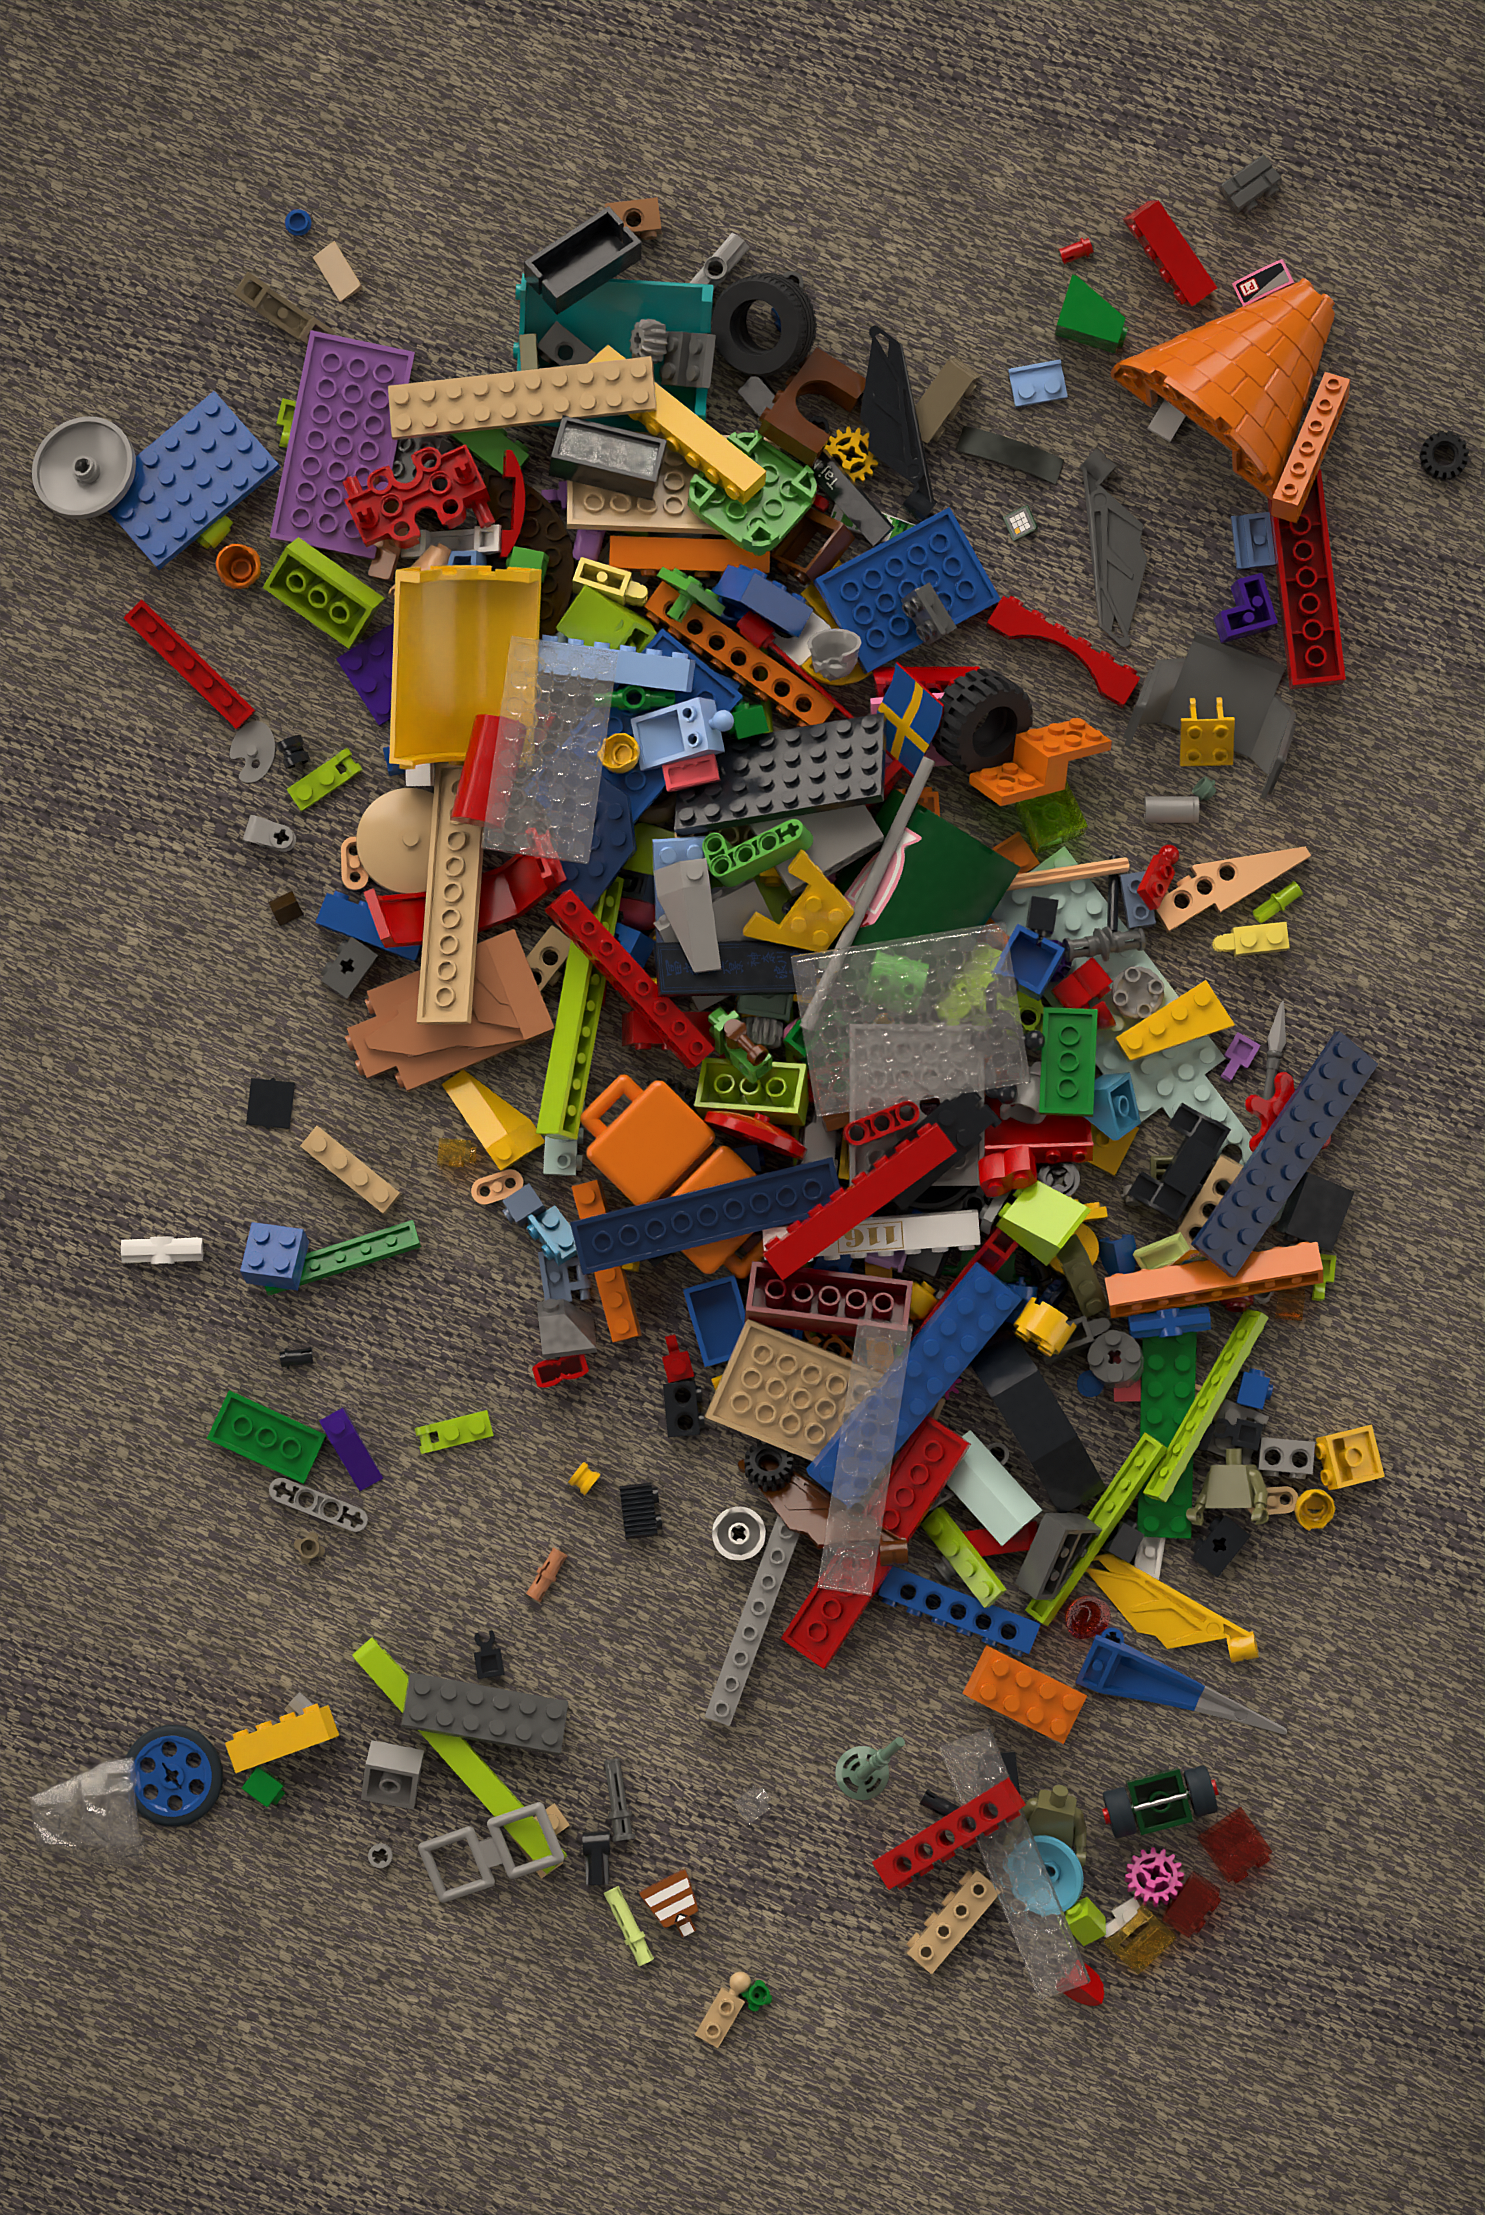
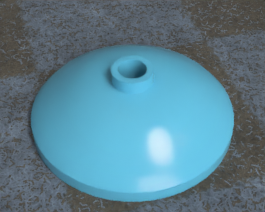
[1007,1835,1083,1915]

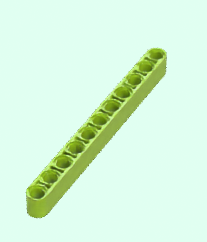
[352,1637,567,1874]

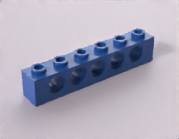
[878,1566,1041,1657]

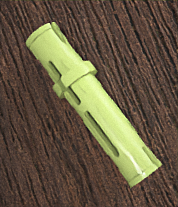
[603,1886,654,1966]

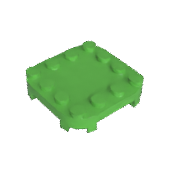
[687,430,817,556]

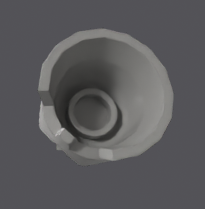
[807,628,862,681]

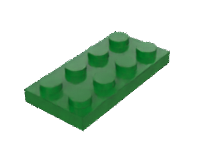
[1039,1007,1098,1117]
[206,1390,327,1484]

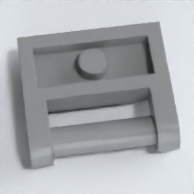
[1207,1399,1269,1465]

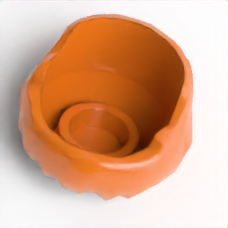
[216,544,262,589]

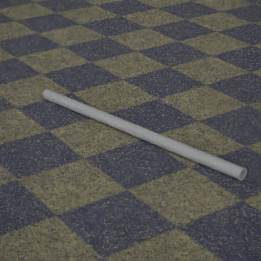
[800,756,935,1031]

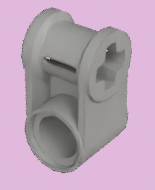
[242,815,296,852]

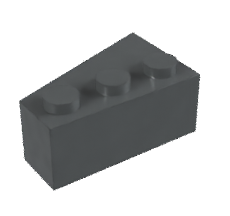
[1015,1513,1102,1600]

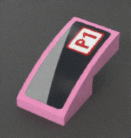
[1232,259,1295,306]

